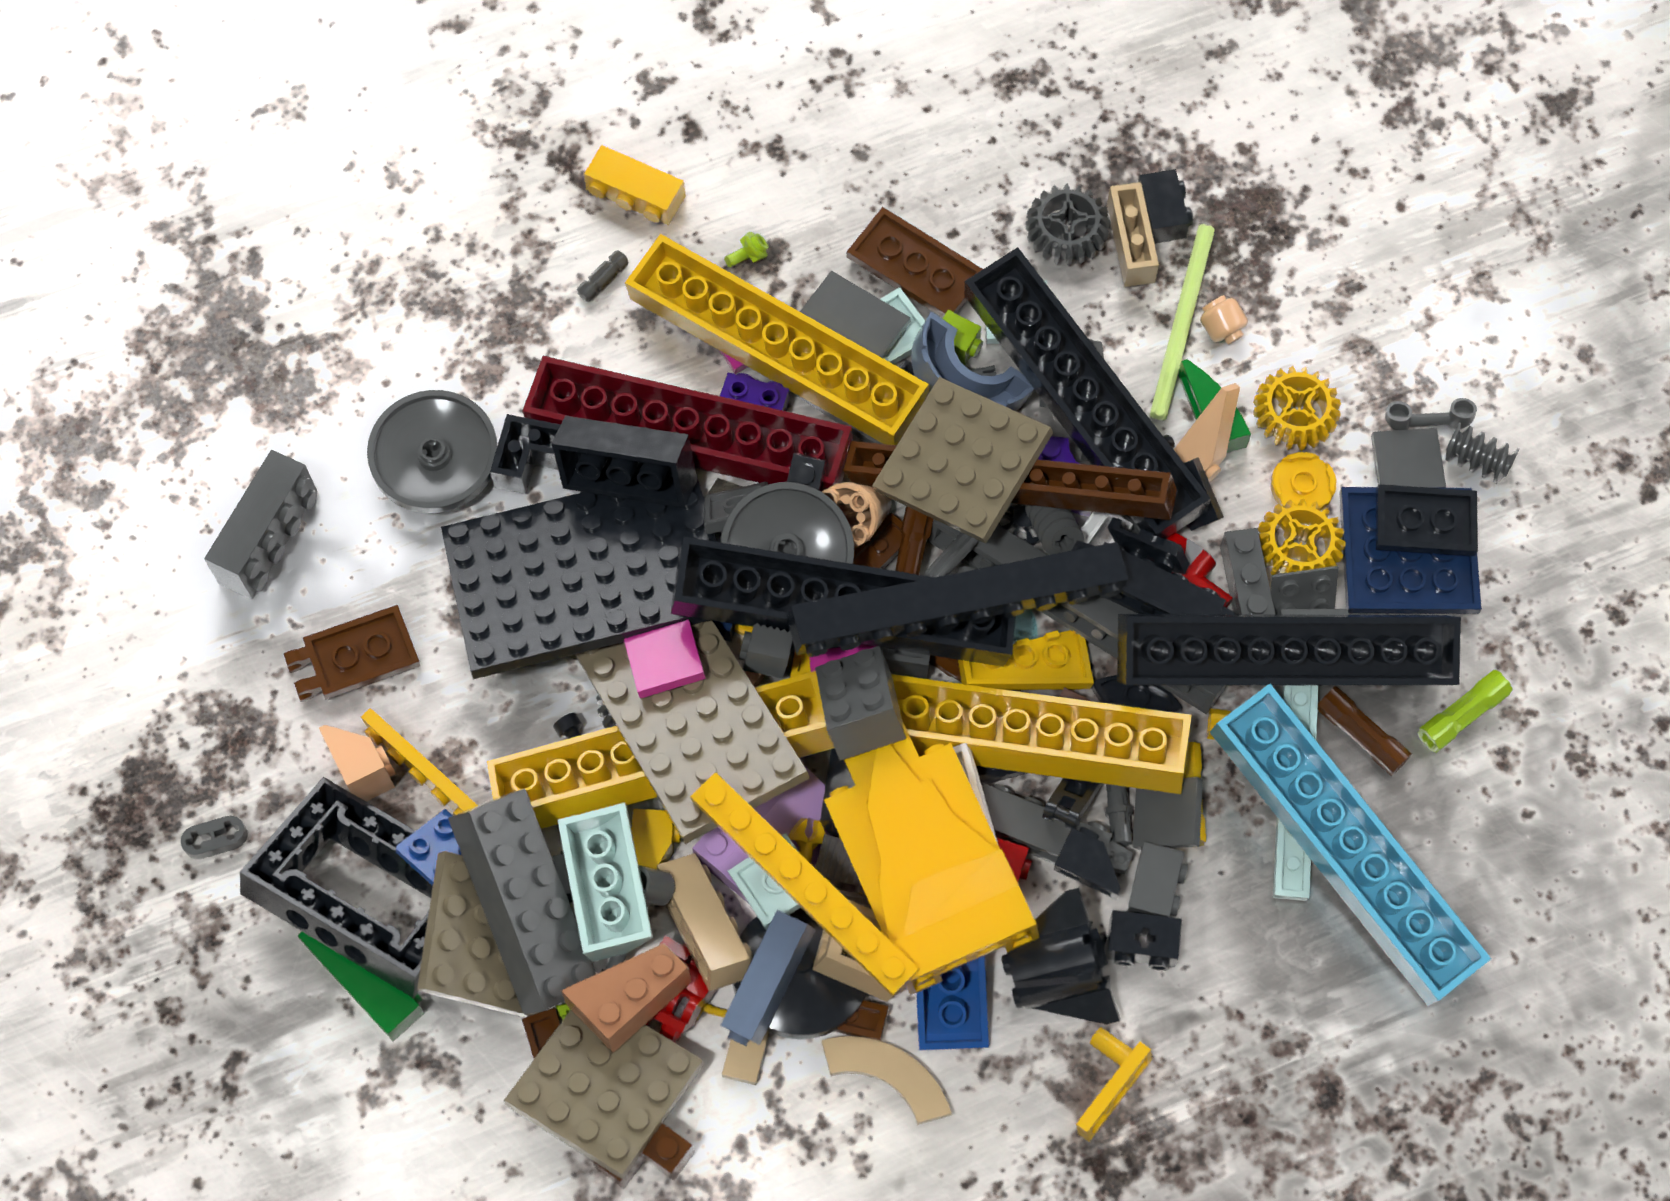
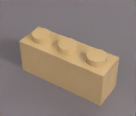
[1107,182,1159,287]

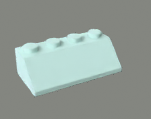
[558,803,653,962]

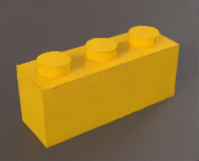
[584,145,686,226]

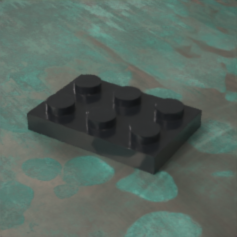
[1376,484,1478,556]

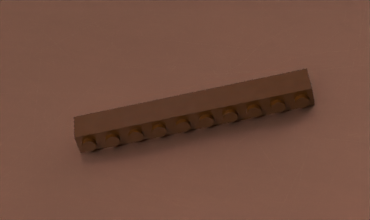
[844,441,1177,520]

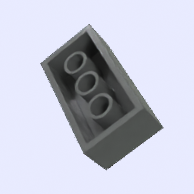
[204,449,317,599]

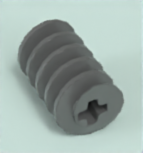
[1445,421,1519,484]
[1025,505,1084,555]

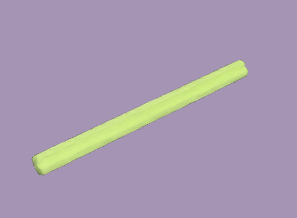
[1150,224,1215,421]

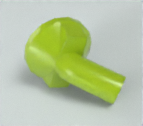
[724,231,768,267]

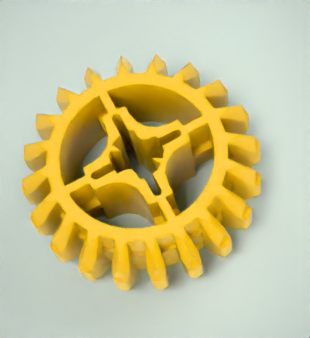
[1253,365,1341,451]
[1258,498,1345,575]

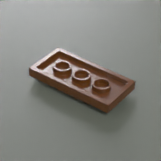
[846,207,983,318]

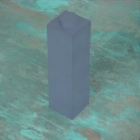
[720,910,815,1046]

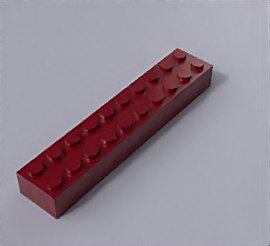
[522,356,853,492]

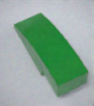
[1178,359,1251,453]

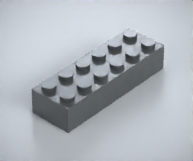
[448,788,596,1015]

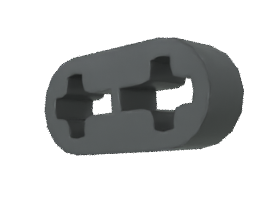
[181,816,248,860]

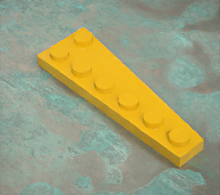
[361,708,478,815]

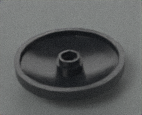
[732,908,866,1039]

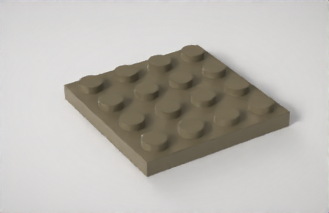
[872,377,1053,544]
[417,851,543,1018]
[504,1010,703,1179]

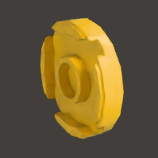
[1270,452,1336,511]

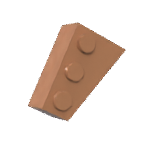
[561,943,692,1053]

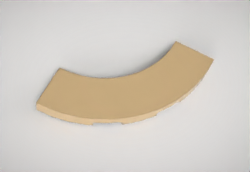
[821,1036,952,1125]

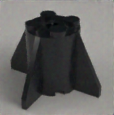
[1002,888,1120,1025]

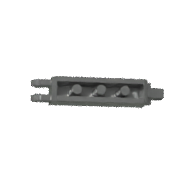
[982,784,1133,875]

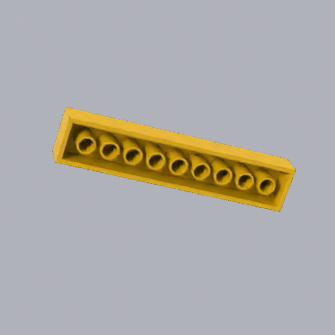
[625,234,930,445]
[487,671,834,829]
[892,674,1192,794]

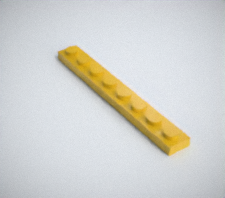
[690,772,919,997]

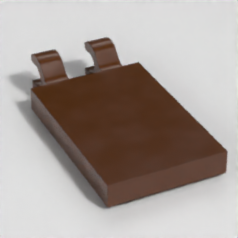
[283,605,420,702]

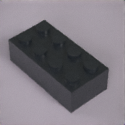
[552,416,697,508]

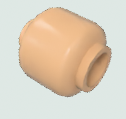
[1200,295,1248,345]

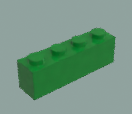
[297,932,425,1042]

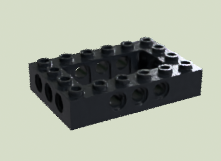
[240,777,433,998]

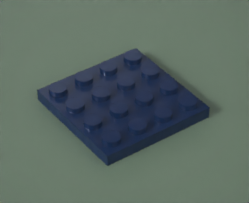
[1339,487,1482,614]

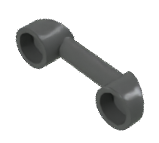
[1385,398,1477,430]

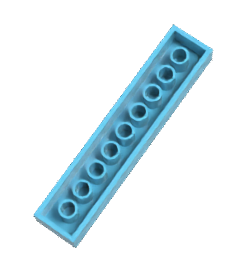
[1210,684,1491,1006]

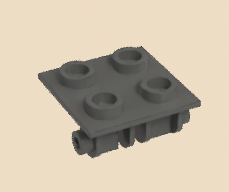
[1271,566,1338,614]

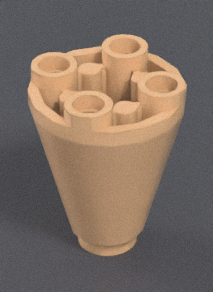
[822,482,892,547]

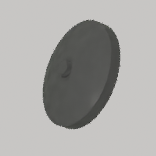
[367,390,498,513]
[720,482,854,564]

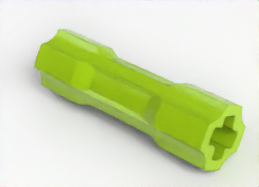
[1417,670,1513,753]

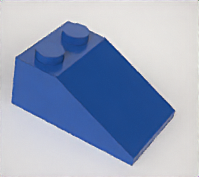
[916,955,989,1050]

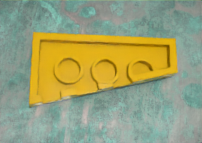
[958,630,1094,690]

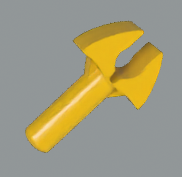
[788,818,826,864]

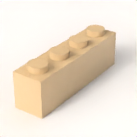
[657,853,753,991]

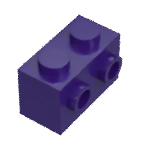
[720,372,790,412]

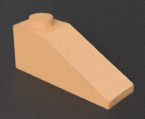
[1173,383,1240,482]

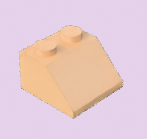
[319,725,396,802]

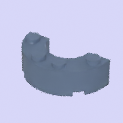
[911,312,1034,411]

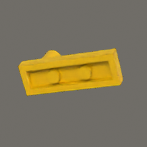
[1076,1027,1152,1142]

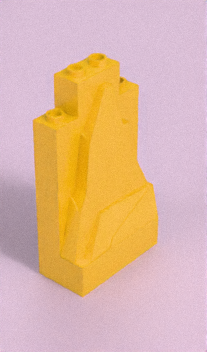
[824,721,1039,996]

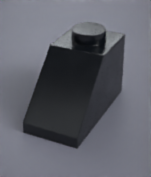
[1053,827,1121,900]

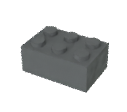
[815,645,906,761]

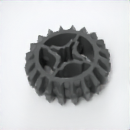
[1025,183,1110,267]

